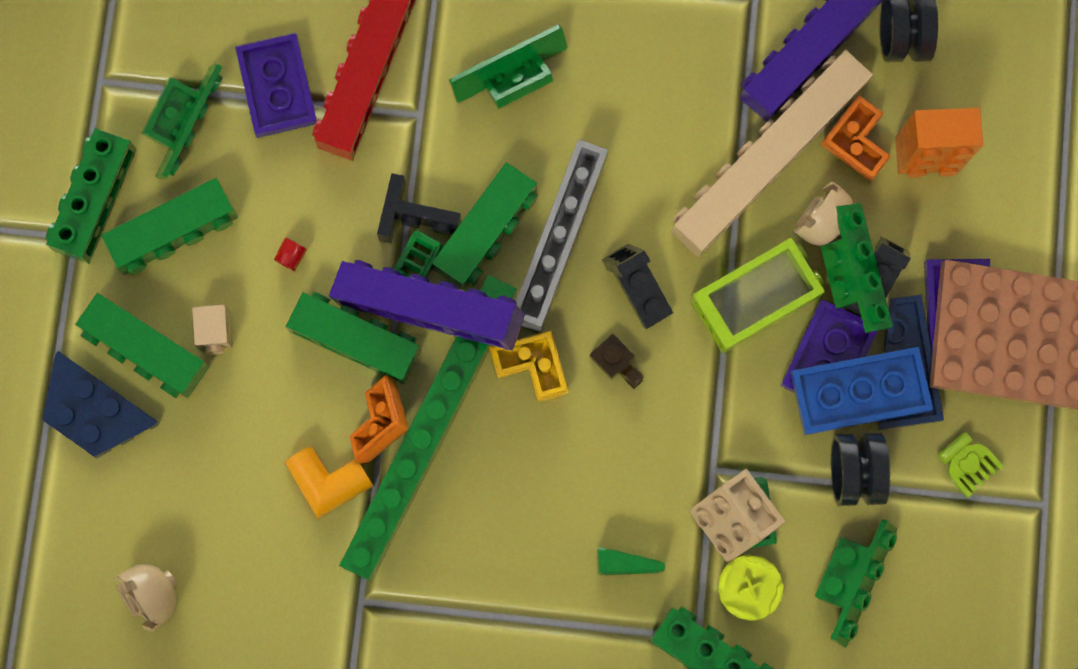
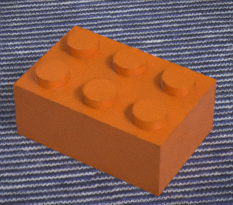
[895,107,984,178]

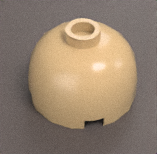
[794,182,854,246]
[114,564,178,632]

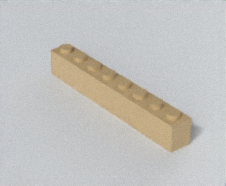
[671,50,873,258]

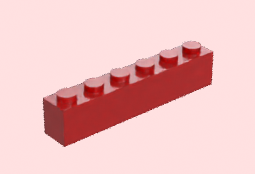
[312,0,416,161]

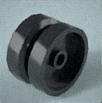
[879,0,938,62]
[830,433,890,506]

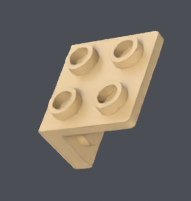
[690,469,785,563]

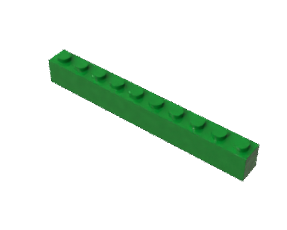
[339,275,517,582]

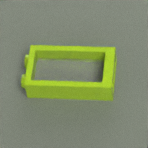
[690,238,825,354]

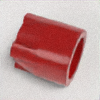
[274,237,307,272]

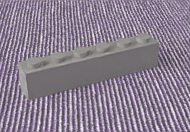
[516,139,608,333]

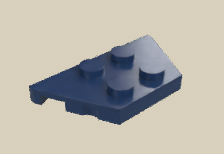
[42,351,159,458]

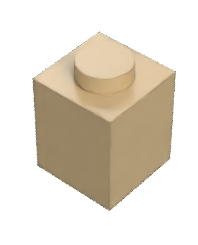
[192,304,232,355]

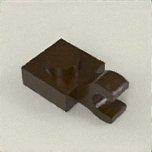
[590,333,644,389]

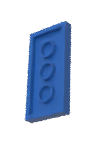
[790,347,933,436]

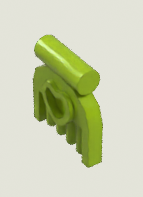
[937,432,1004,498]

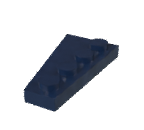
[878,295,944,431]

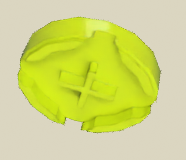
[717,555,784,621]

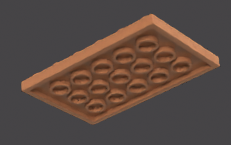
[929,260,1078,410]

